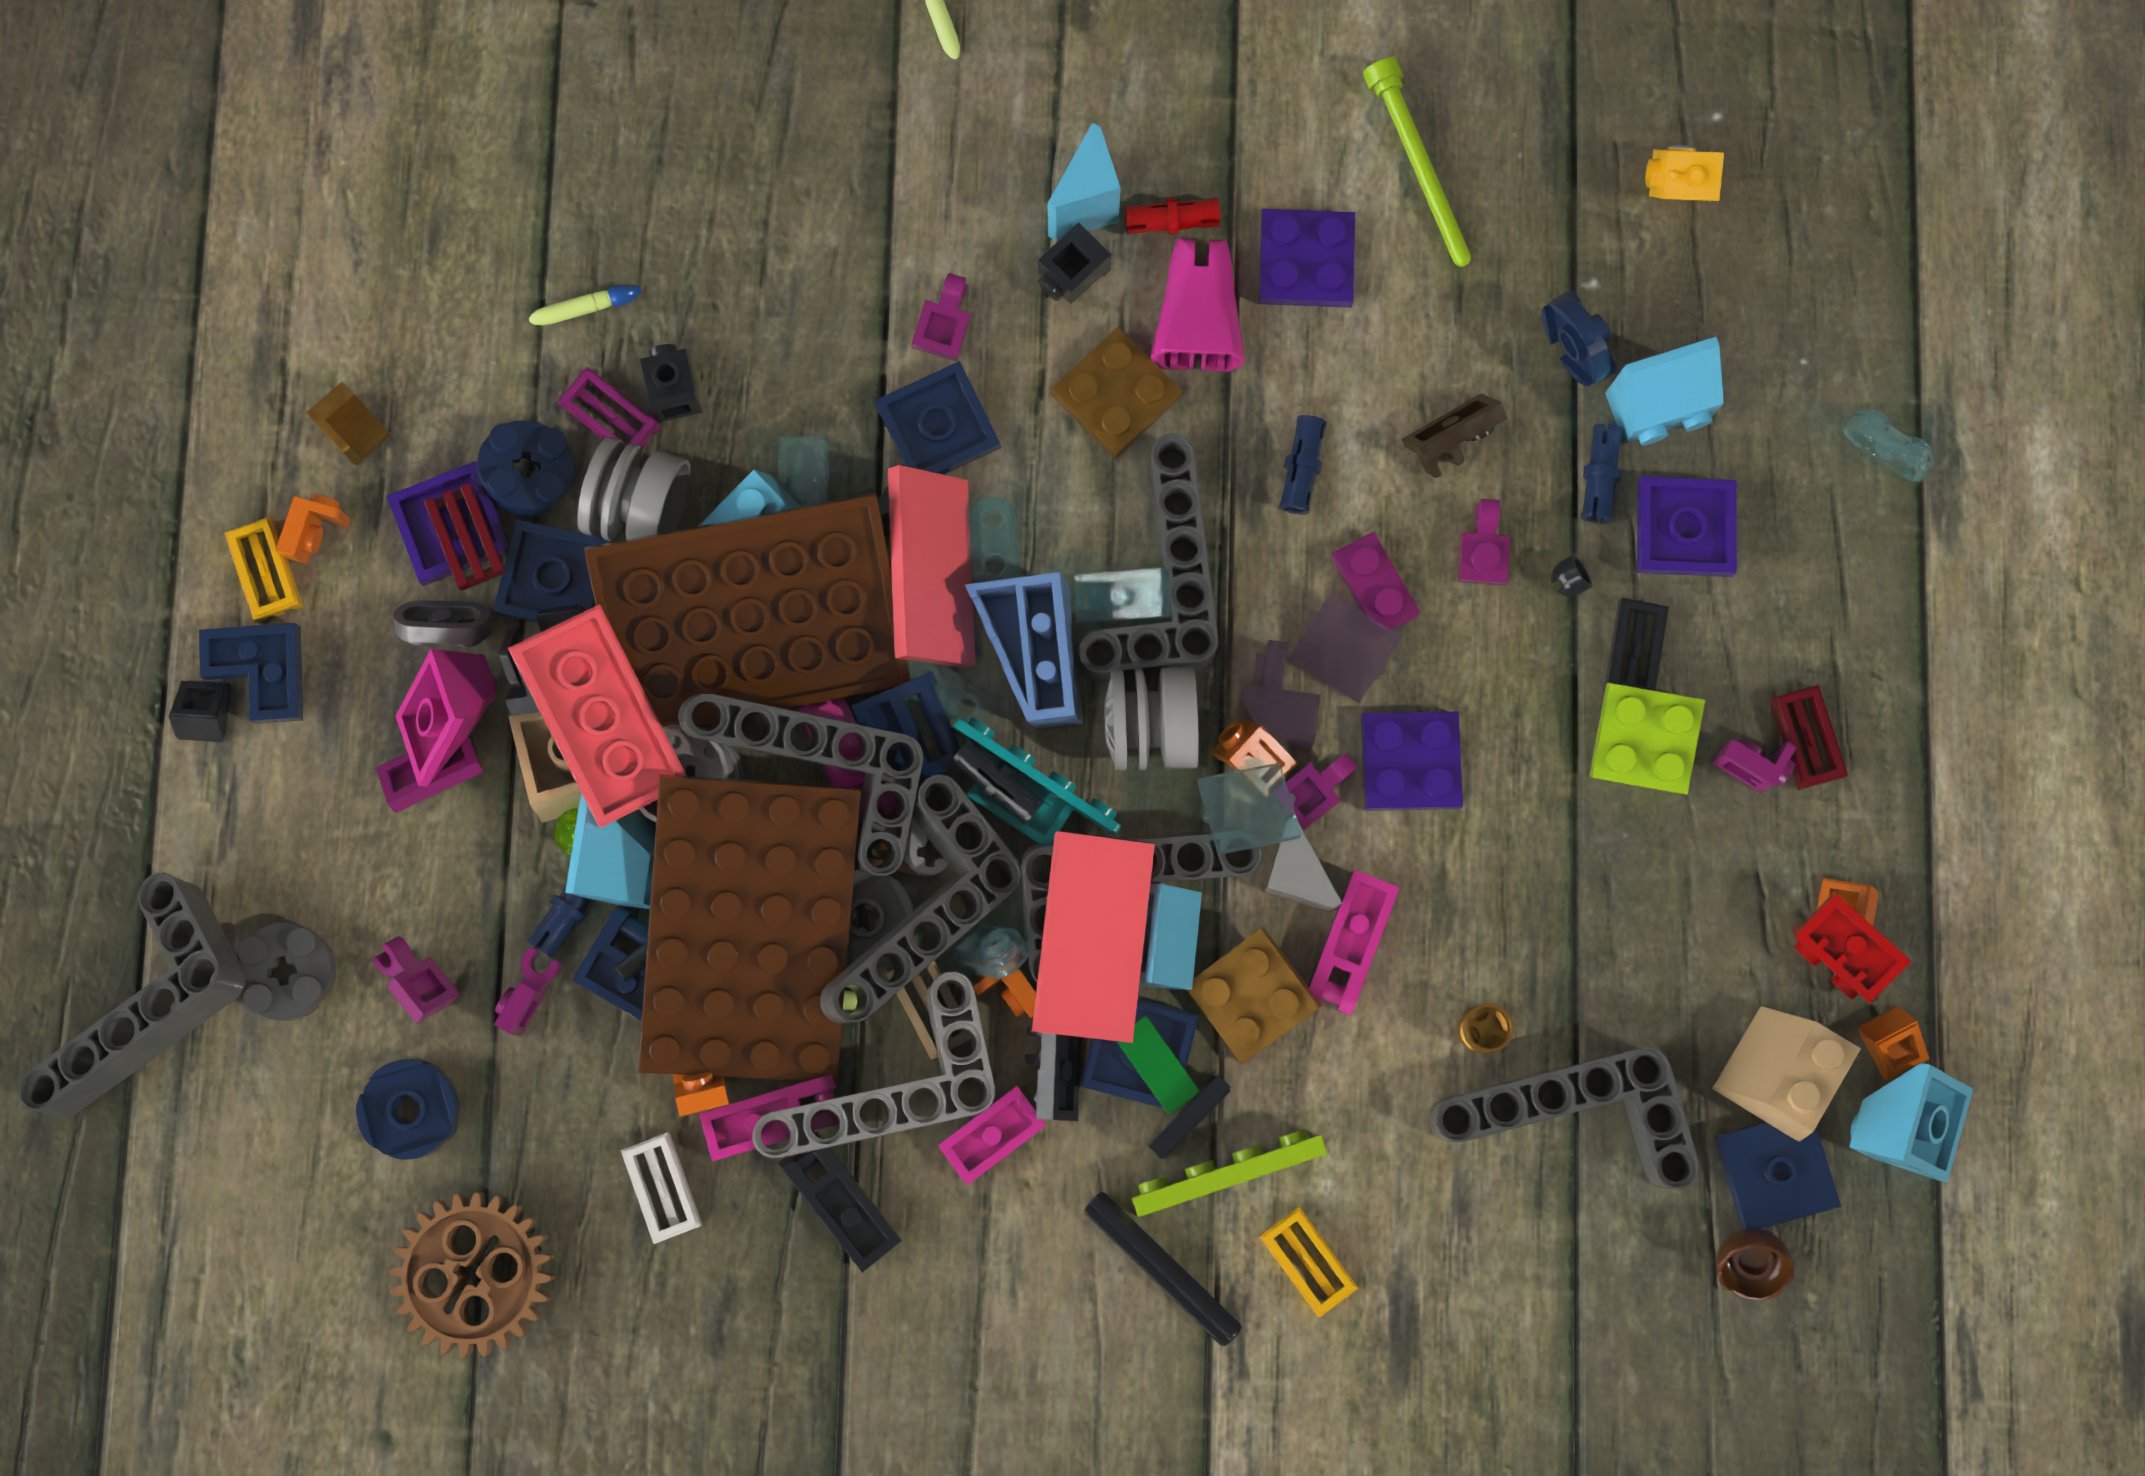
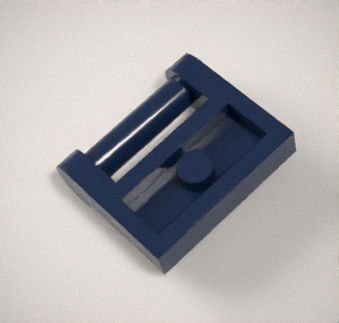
[851,671,961,781]
[572,905,648,1021]

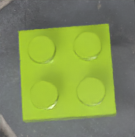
[1589,683,1705,795]

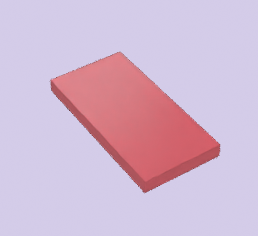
[888,465,976,668]
[508,604,687,828]
[1032,832,1155,1043]

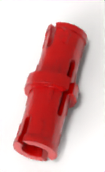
[1125,197,1220,235]

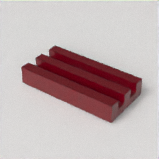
[424,483,506,591]
[1769,685,1848,791]

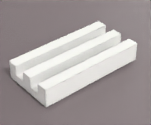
[621,1132,703,1244]

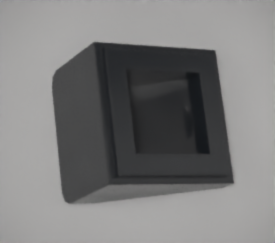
[169,681,231,742]

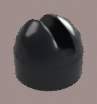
[1551,555,1592,597]

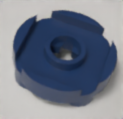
[1542,290,1617,386]
[476,420,575,516]
[356,1060,460,1160]

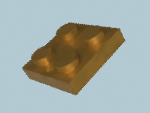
[1050,326,1183,460]
[1187,927,1322,1065]

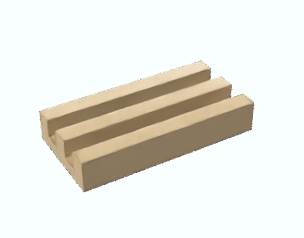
[886,961,971,1060]

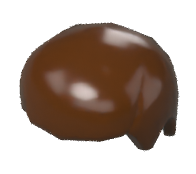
[1716,1227,1794,1302]

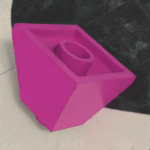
[396,649,497,787]

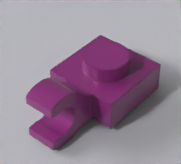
[912,273,971,362]
[1457,499,1510,586]
[1272,753,1358,831]
[373,936,460,1024]
[494,947,562,1036]

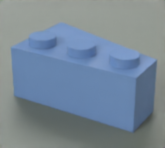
[965,572,1083,729]

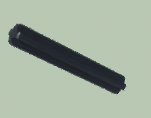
[1084,1192,1242,1347]

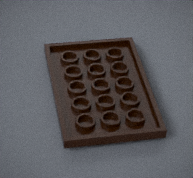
[584,493,911,727]
[638,774,861,1082]

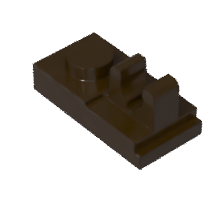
[1401,394,1508,478]

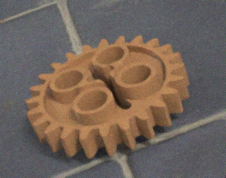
[389,1192,555,1358]

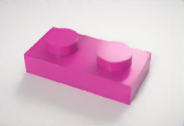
[938,1086,1047,1186]

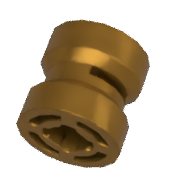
[1457,1003,1514,1054]

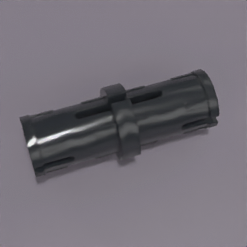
[950,738,1044,825]

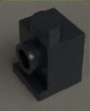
[1038,222,1112,304]
[639,344,703,423]

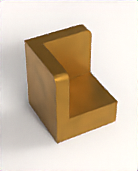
[306,381,390,466]

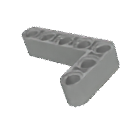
[753,972,995,1159]

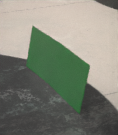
[1116,1016,1200,1115]

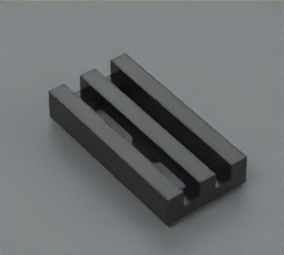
[1604,598,1669,693]
[1148,1075,1231,1159]

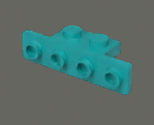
[953,717,1121,844]

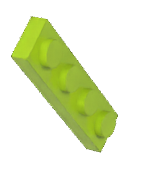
[1131,1129,1328,1217]

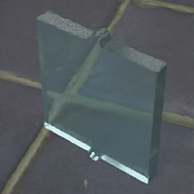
[1197,762,1302,855]

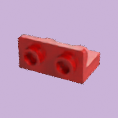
[1791,892,1912,1004]

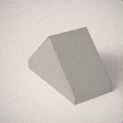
[1264,817,1342,912]

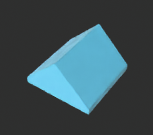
[1048,123,1121,241]

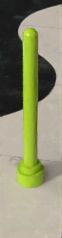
[1362,57,1471,267]

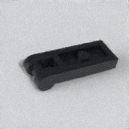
[778,1132,902,1273]

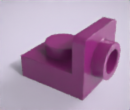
[1711,739,1797,793]

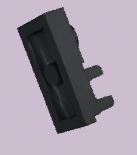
[1025,1025,1082,1121]

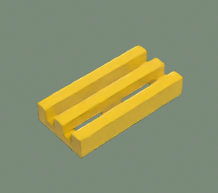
[224,516,304,623]
[1258,1206,1359,1318]

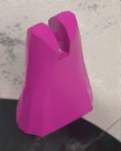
[1150,238,1245,372]

